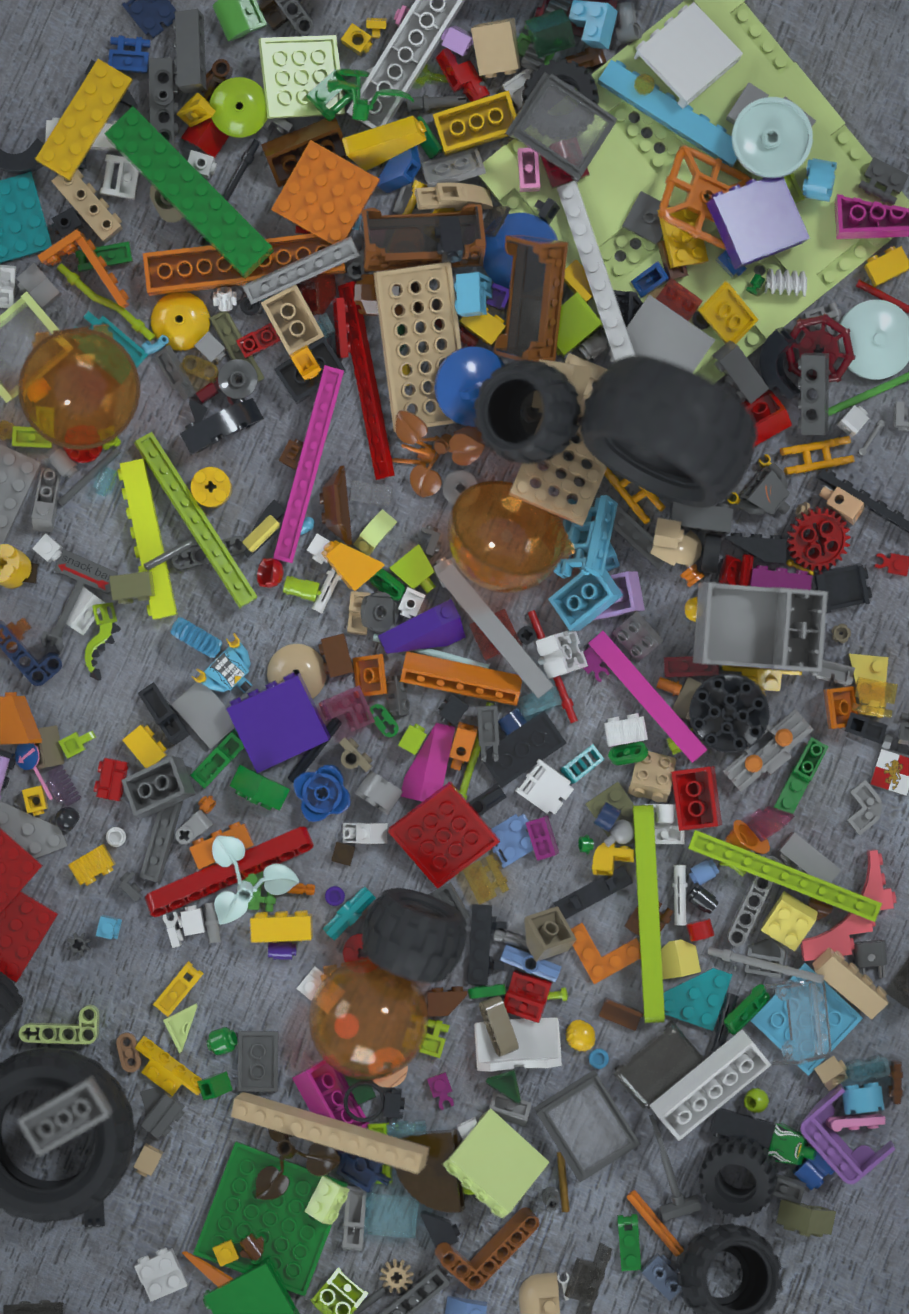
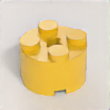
[191,467,232,508]
[0,544,31,589]

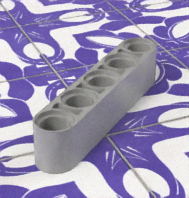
[727,855,780,946]

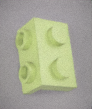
[304,1176,350,1225]

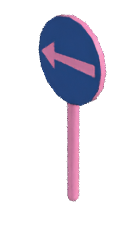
[15,743,53,800]

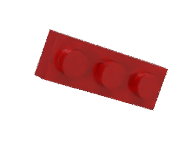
[332,298,351,358]

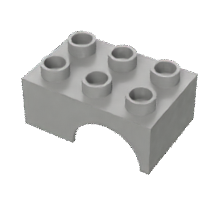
[693,582,828,672]

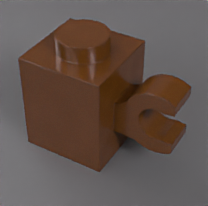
[279,438,304,470]

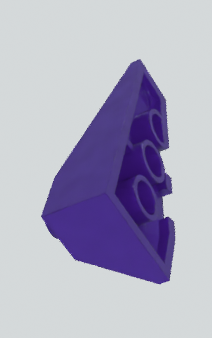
[377,599,466,654]

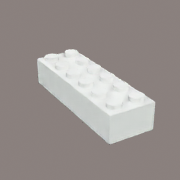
[649,1030,771,1141]

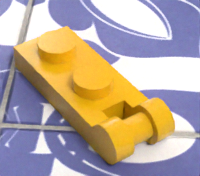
[153,961,204,1017]

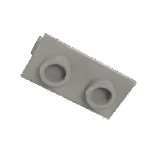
[811,660,855,686]

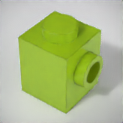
[398,723,427,755]

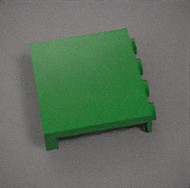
[203,1258,300,1314]

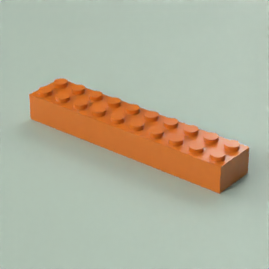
[143,234,346,296]

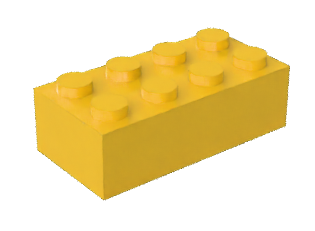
[433,90,516,156]

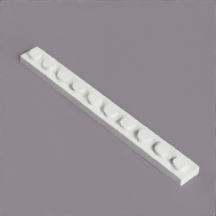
[557,180,635,362]

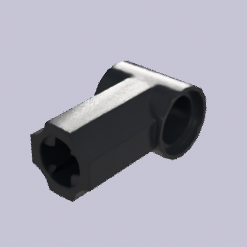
[469,783,507,816]

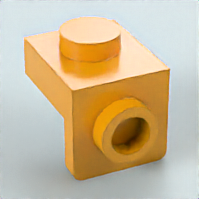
[289,345,321,380]

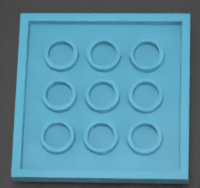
[750,962,863,1076]

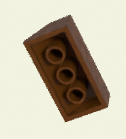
[261,118,350,188]

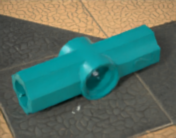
[323,886,376,941]

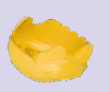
[565,1020,596,1051]

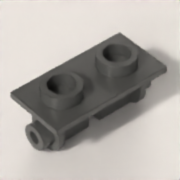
[386,675,410,716]

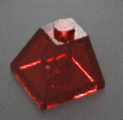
[296,274,336,316]

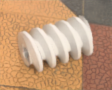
[765,268,807,297]

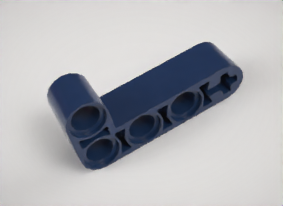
[0,620,62,686]

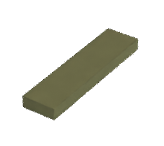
[209,311,265,382]

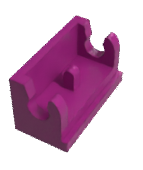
[526,815,559,861]

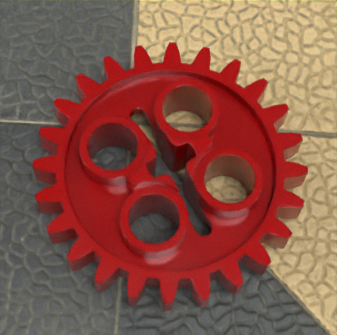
[787,506,851,571]

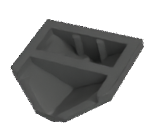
[745,939,787,979]

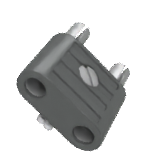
[854,940,887,978]

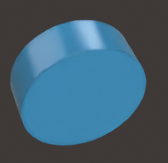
[589,1048,609,1069]

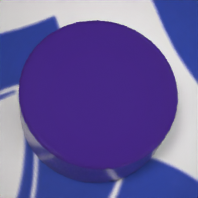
[325,886,345,906]

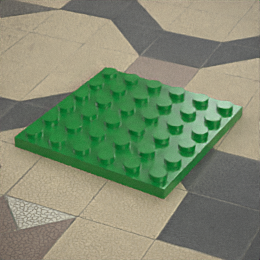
[193,1141,348,1297]

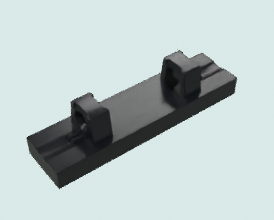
[554,865,633,919]

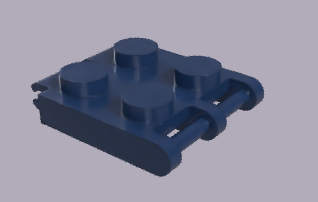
[121,0,177,39]

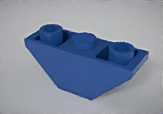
[377,145,421,193]

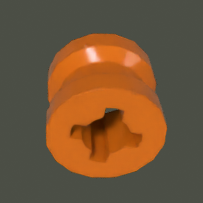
[680,564,705,588]

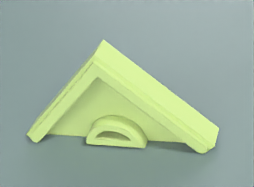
[163,1003,198,1053]

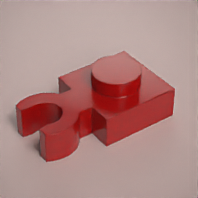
[874,553,909,576]

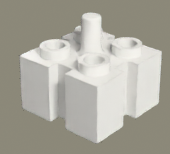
[536,630,588,679]

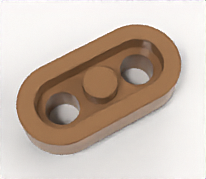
[116,1032,142,1072]

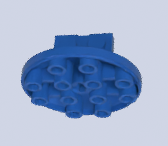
[434,347,505,427]

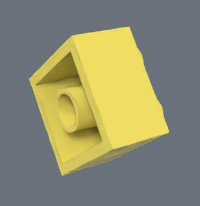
[761,891,818,951]

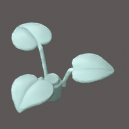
[212,835,299,925]

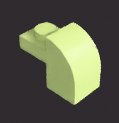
[353,509,397,556]

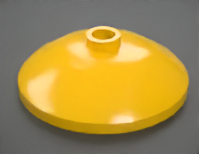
[151,292,210,351]

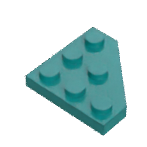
[663,968,732,1031]

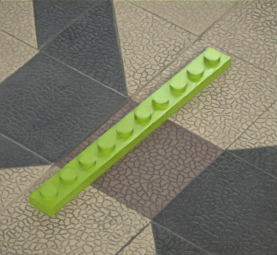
[134,432,258,608]
[688,830,882,922]

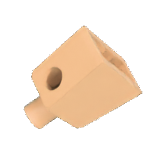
[819,486,864,525]

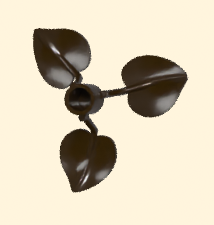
[256,1128,340,1200]

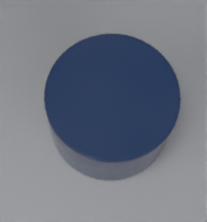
[498,708,527,736]
[593,802,621,832]

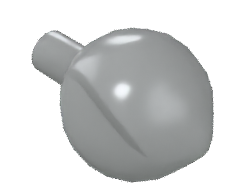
[604,820,634,847]

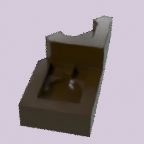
[260,0,289,31]

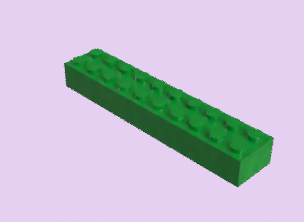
[104,106,274,279]

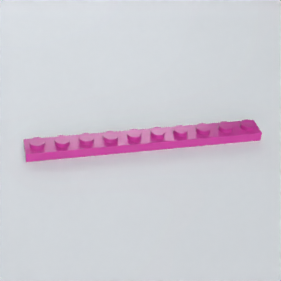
[273,365,344,563]

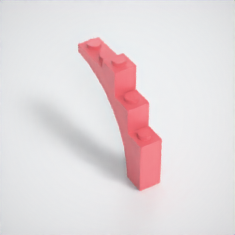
[800,849,896,961]

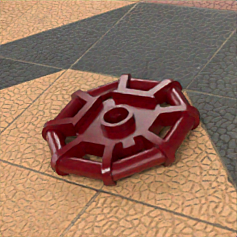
[786,313,856,383]

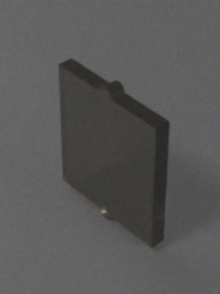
[476,206,511,237]

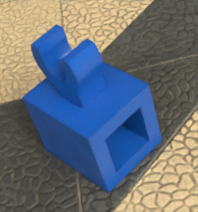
[716,250,747,277]

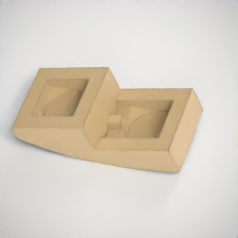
[347,591,371,635]

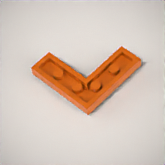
[571,922,641,984]

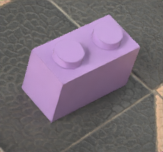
[441,25,473,56]

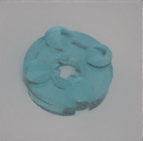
[386,1120,427,1138]

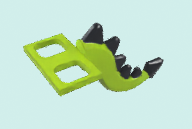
[85,602,121,681]

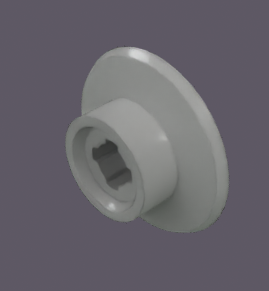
[443,470,478,506]

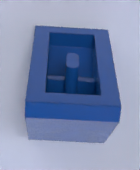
[631,261,669,298]

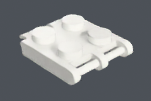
[515,759,574,814]

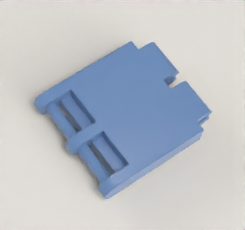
[491,814,534,868]

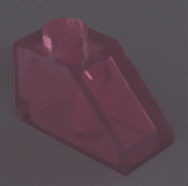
[747,806,795,842]

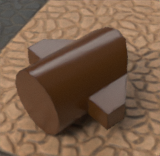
[807,897,833,921]
[239,1233,264,1260]

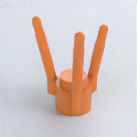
[392,440,436,466]

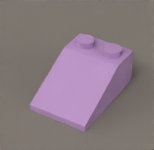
[592,571,645,621]

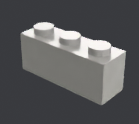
[778,832,841,883]

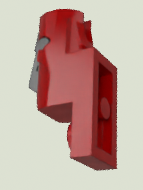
[436,48,490,102]

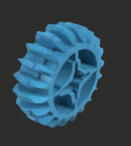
[170,617,223,658]

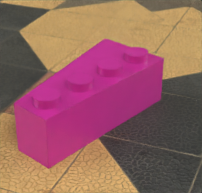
[834,194,909,239]

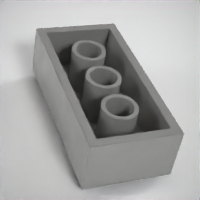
[18,1076,112,1157]

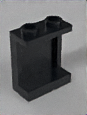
[813,563,872,613]

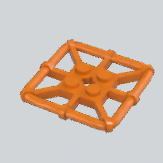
[658,145,752,250]

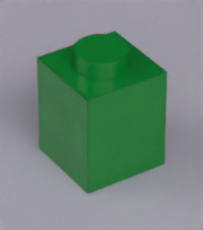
[197,1071,233,1100]

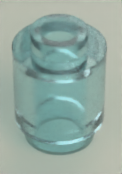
[93,466,118,497]

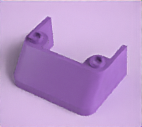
[800,1084,895,1184]

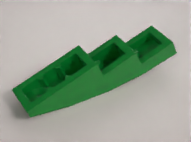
[190,729,245,789]

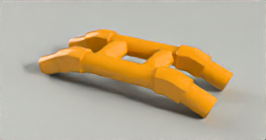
[780,435,855,475]
[604,467,666,524]

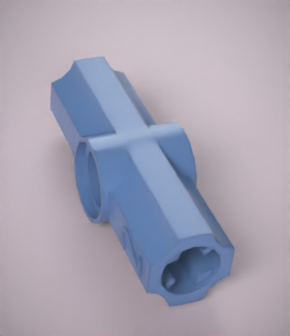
[500,944,562,982]

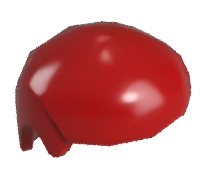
[257,558,284,588]

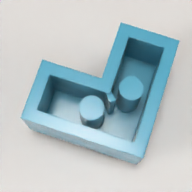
[568,0,618,49]
[454,272,492,317]

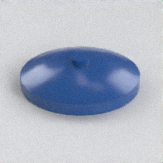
[483,213,559,293]

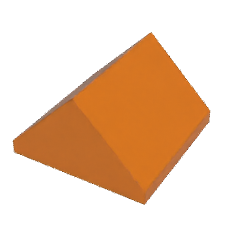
[353,654,388,697]
[823,686,858,729]

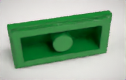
[416,116,442,159]

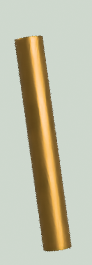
[556,1151,570,1212]

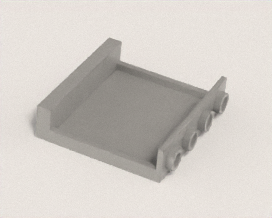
[608,295,715,372]

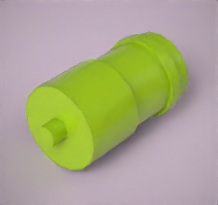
[283,576,322,602]

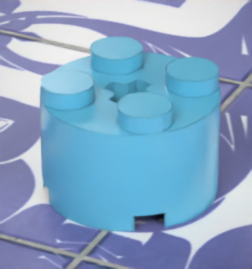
[803,158,837,202]
[842,1082,885,1115]

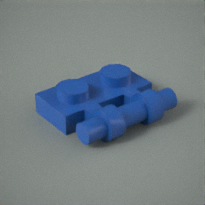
[108,35,151,74]

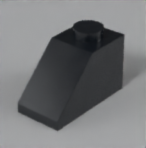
[420,1210,461,1248]

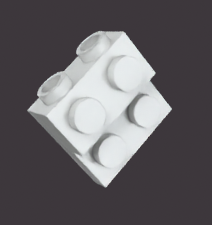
[134,1247,188,1302]

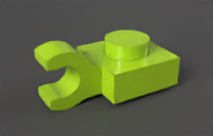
[58,731,96,759]

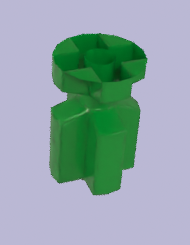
[746,274,765,296]

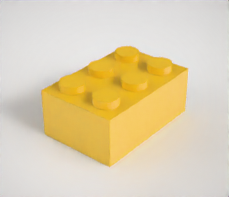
[250,910,313,943]

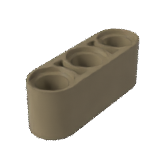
[479,996,519,1057]

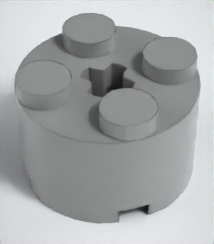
[355,770,403,815]

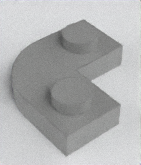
[847,780,882,836]

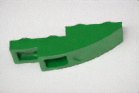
[773,737,829,818]

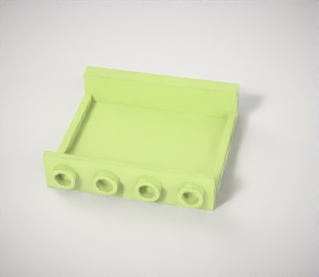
[443,1108,549,1218]

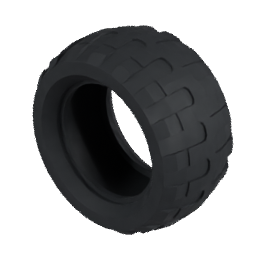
[580,355,757,508]
[0,1047,135,1223]

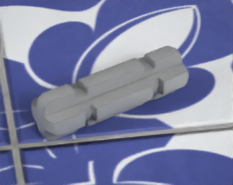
[493,930,528,949]

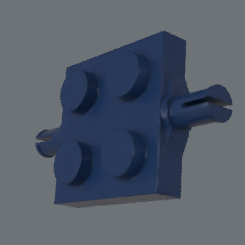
[333,1148,391,1193]

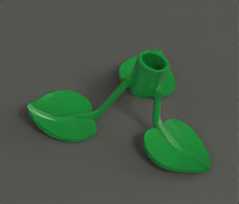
[327,69,414,121]

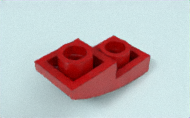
[236,323,281,359]

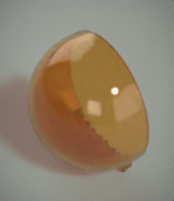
[18,324,140,450]
[447,481,575,593]
[309,958,429,1080]

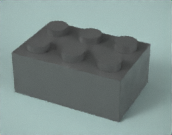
[669,501,734,535]
[122,756,196,818]

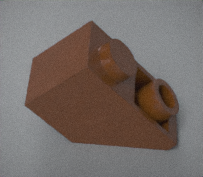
[427,986,468,1017]

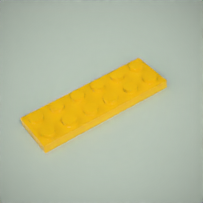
[35,59,133,181]

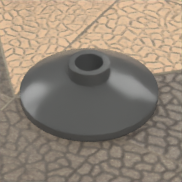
[218,359,258,399]

